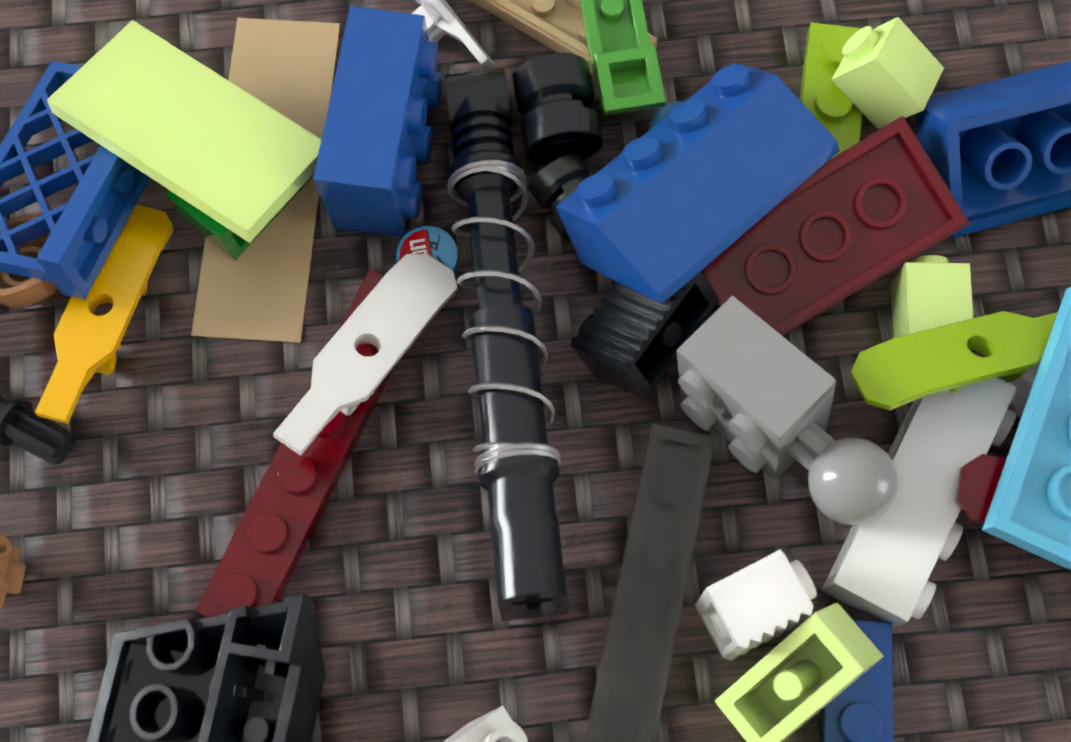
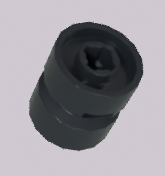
[512,53,603,166]

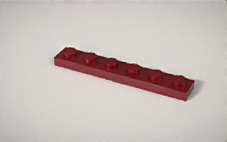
[195,269,395,617]

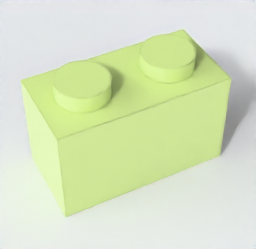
[714,602,884,742]

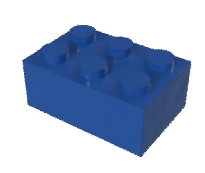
[313,6,443,238]

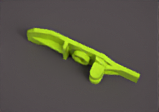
[851,311,1058,411]

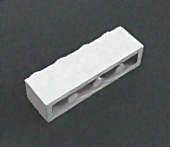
[821,378,1017,628]

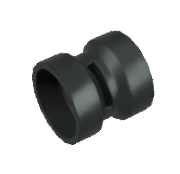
[529,153,590,240]

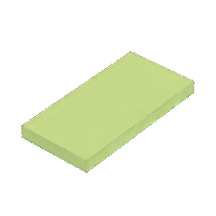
[47,20,321,243]

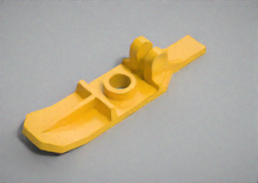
[35,205,174,424]

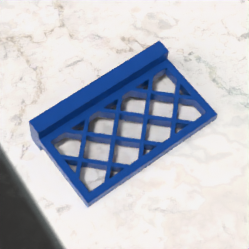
[0,61,150,300]

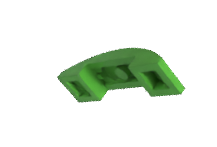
[578,0,666,116]

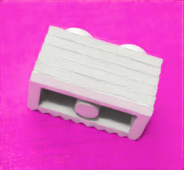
[695,550,817,661]

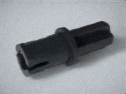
[0,394,75,465]

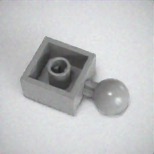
[676,295,898,525]

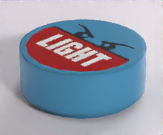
[396,226,459,276]

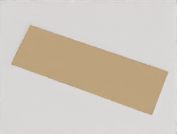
[191,18,340,343]

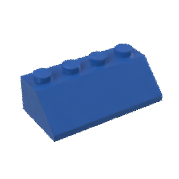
[916,61,1071,238]
[556,63,840,304]

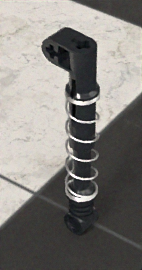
[445,68,568,622]

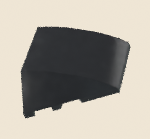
[87,593,326,742]

